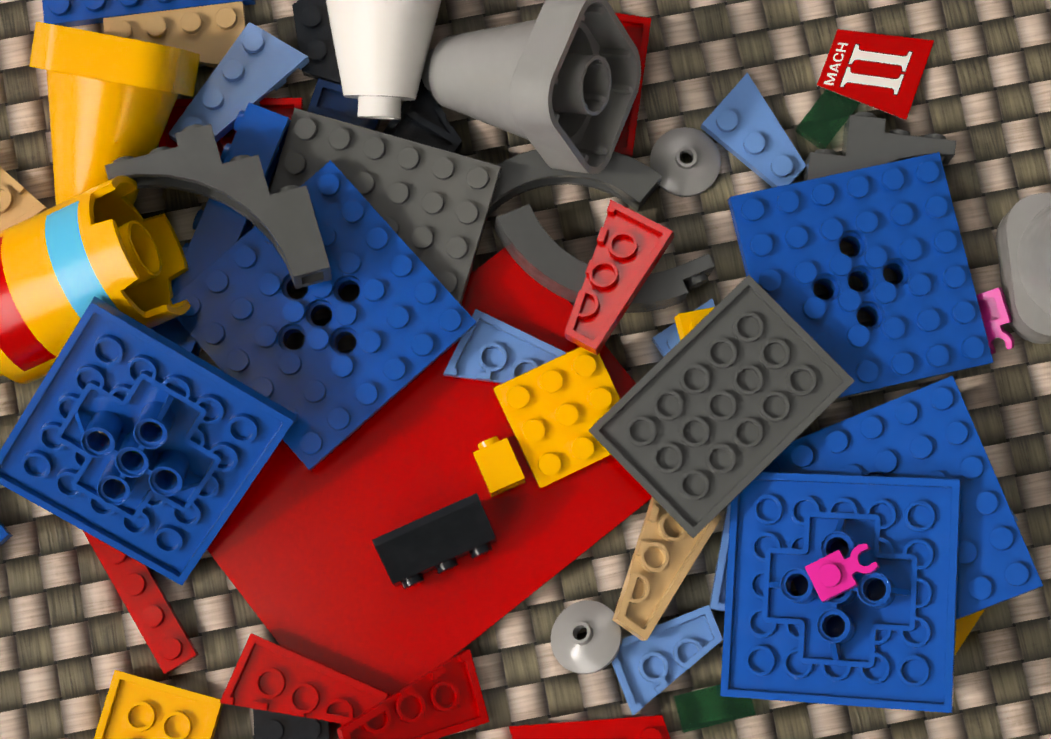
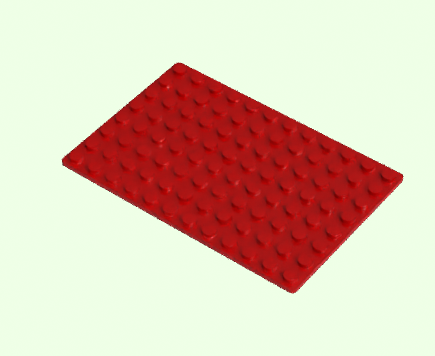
[207,247,652,726]

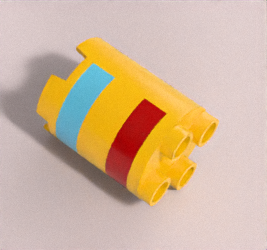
[0,175,191,384]

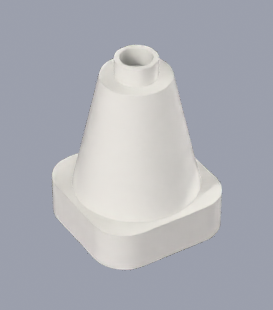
[326,0,441,120]

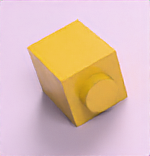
[473,436,525,497]

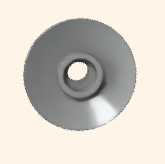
[650,127,721,197]
[551,600,622,674]

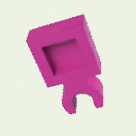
[976,287,1014,354]
[805,544,880,603]

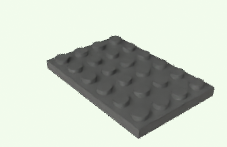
[269,108,502,305]
[588,275,855,538]

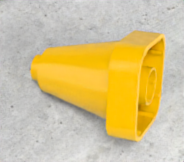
[29,22,200,206]

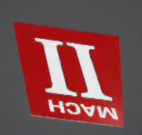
[817,29,934,120]

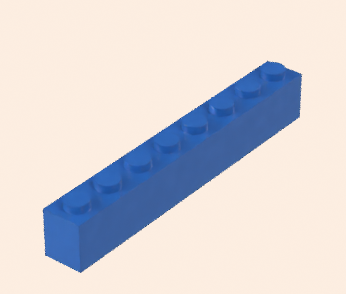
[151,102,291,357]

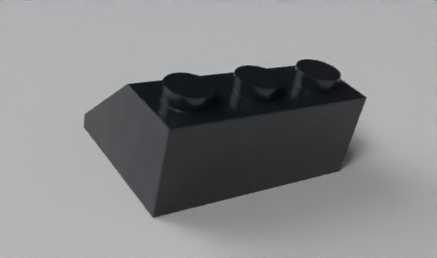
[372,493,497,589]

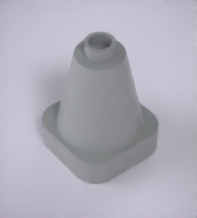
[422,0,641,174]
[996,193,1051,344]

